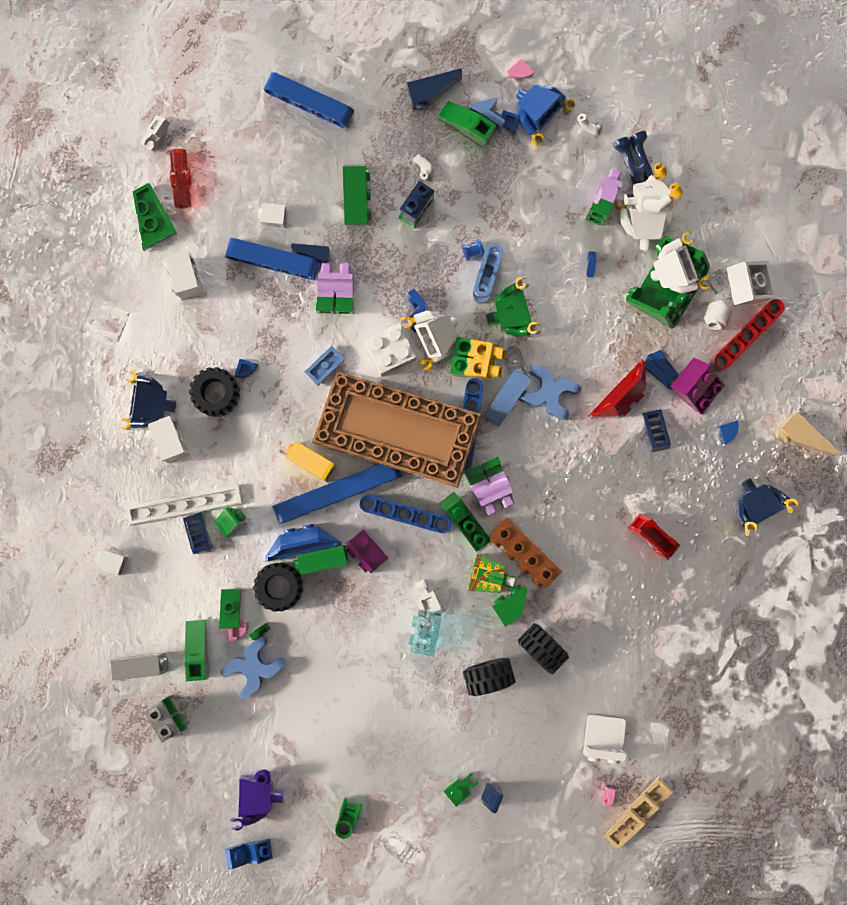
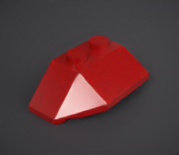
[588,359,646,419]

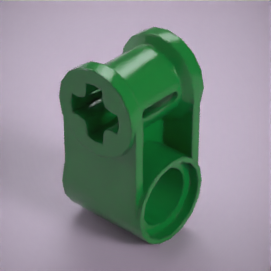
[335,798,363,839]

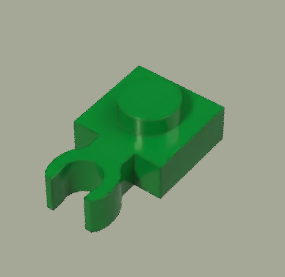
[443,773,478,807]

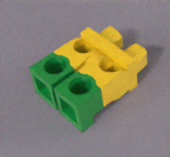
[450,337,506,380]

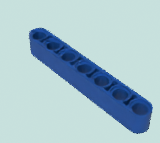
[272,464,402,524]

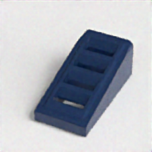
[291,243,330,263]
[642,409,671,452]
[183,512,213,555]
[480,783,503,814]

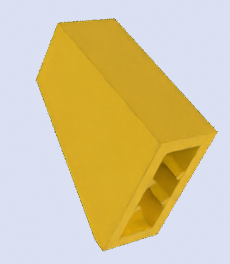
[285,442,336,482]

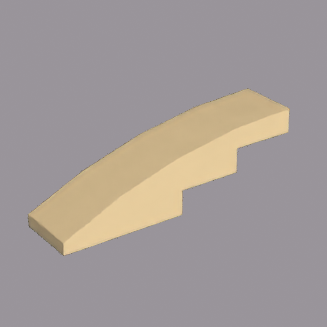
[604,776,673,850]

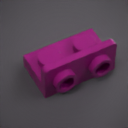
[346,529,388,573]

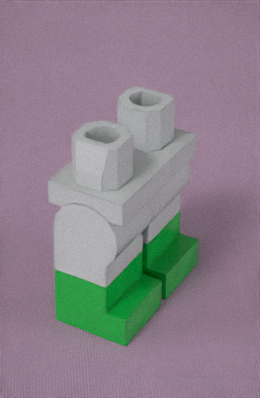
[144,696,187,743]

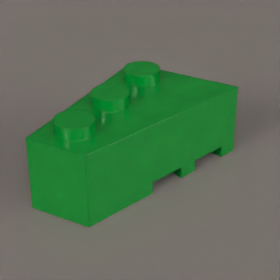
[342,164,371,225]

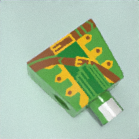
[468,555,515,593]

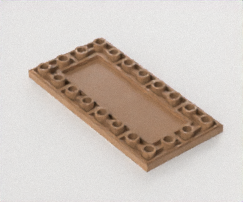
[312,371,482,488]

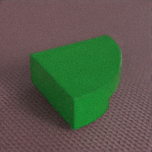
[249,623,270,640]

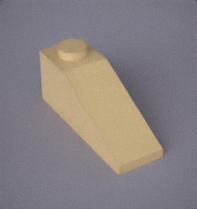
[777,412,839,456]

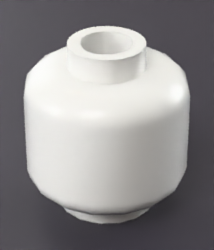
[704,301,732,330]

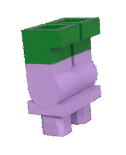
[585,169,623,226]
[316,263,354,314]
[464,457,514,516]

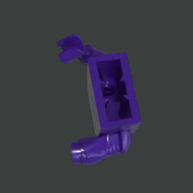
[230,769,284,831]

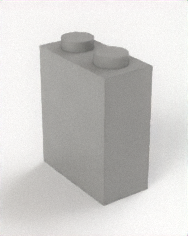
[111,653,170,681]

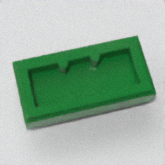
[219,589,241,629]

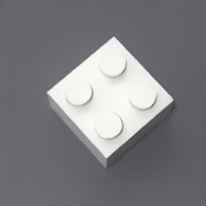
[164,250,204,300]
[727,261,776,305]
[365,323,416,376]
[147,416,190,463]

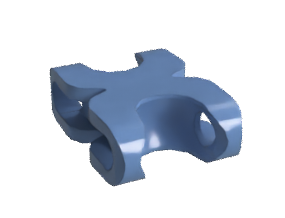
[473,243,503,304]
[519,365,582,420]
[220,636,286,700]

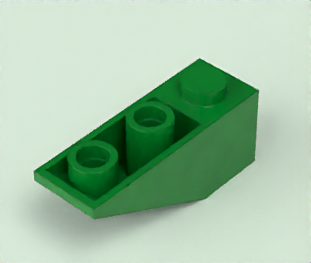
[438,101,496,147]
[439,492,490,552]
[214,507,247,537]
[185,620,209,682]

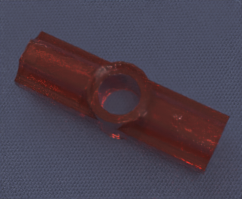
[169,148,192,209]

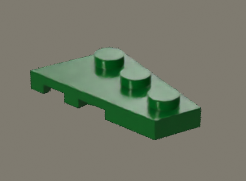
[132,183,177,251]

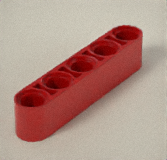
[710,299,785,372]

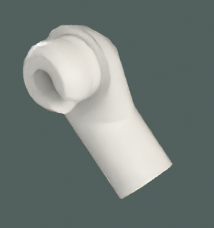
[577,114,603,135]
[413,154,433,181]

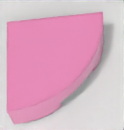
[507,59,534,79]
[229,622,249,642]
[602,785,616,806]

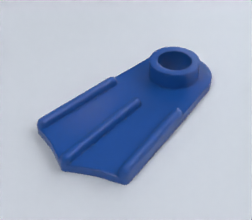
[645,350,679,390]

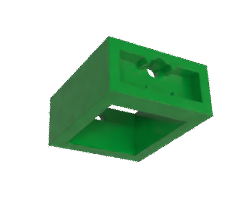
[294,545,349,575]

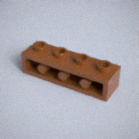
[489,518,563,588]

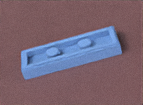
[484,368,531,426]

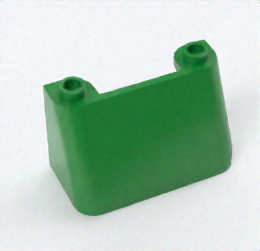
[626,235,710,329]

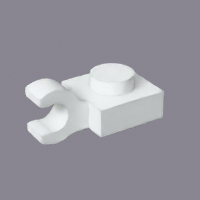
[141,116,170,151]
[416,580,442,616]

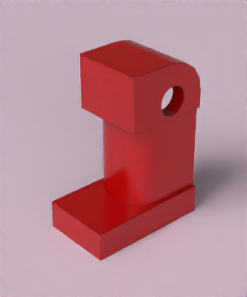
[628,514,680,561]

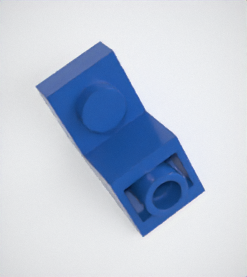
[408,288,426,333]
[225,839,273,869]

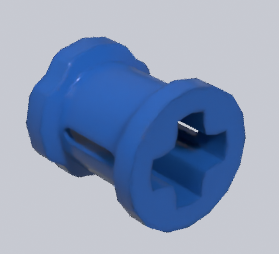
[461,239,485,261]

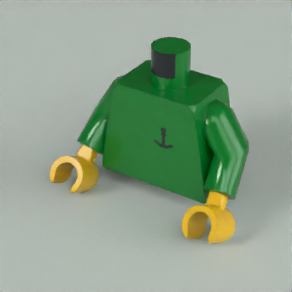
[485,277,541,337]

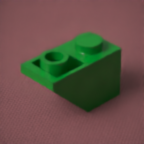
[492,585,527,627]

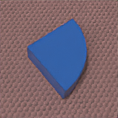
[502,110,520,135]
[586,251,597,278]
[234,359,258,378]
[718,420,739,445]

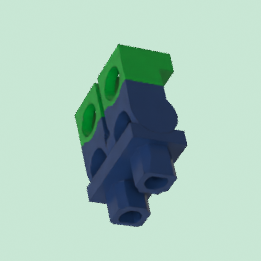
[398,181,435,229]

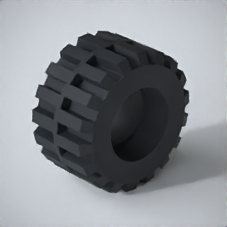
[189,367,240,417]
[253,563,304,612]
[518,623,569,675]
[463,658,516,696]

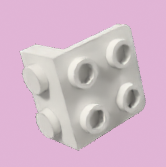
[583,715,626,764]

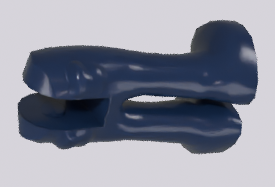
[612,131,653,184]

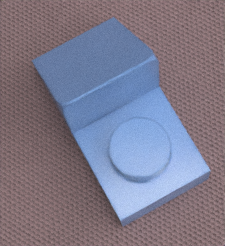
[469,98,505,132]

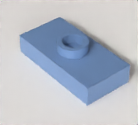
[304,346,345,386]

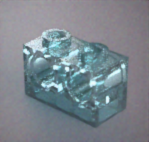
[408,610,442,657]

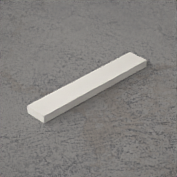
[126,485,243,526]

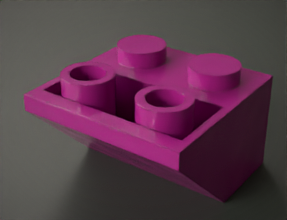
[670,357,725,415]

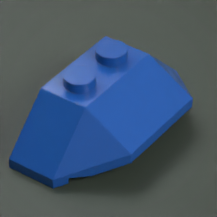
[265,524,342,562]

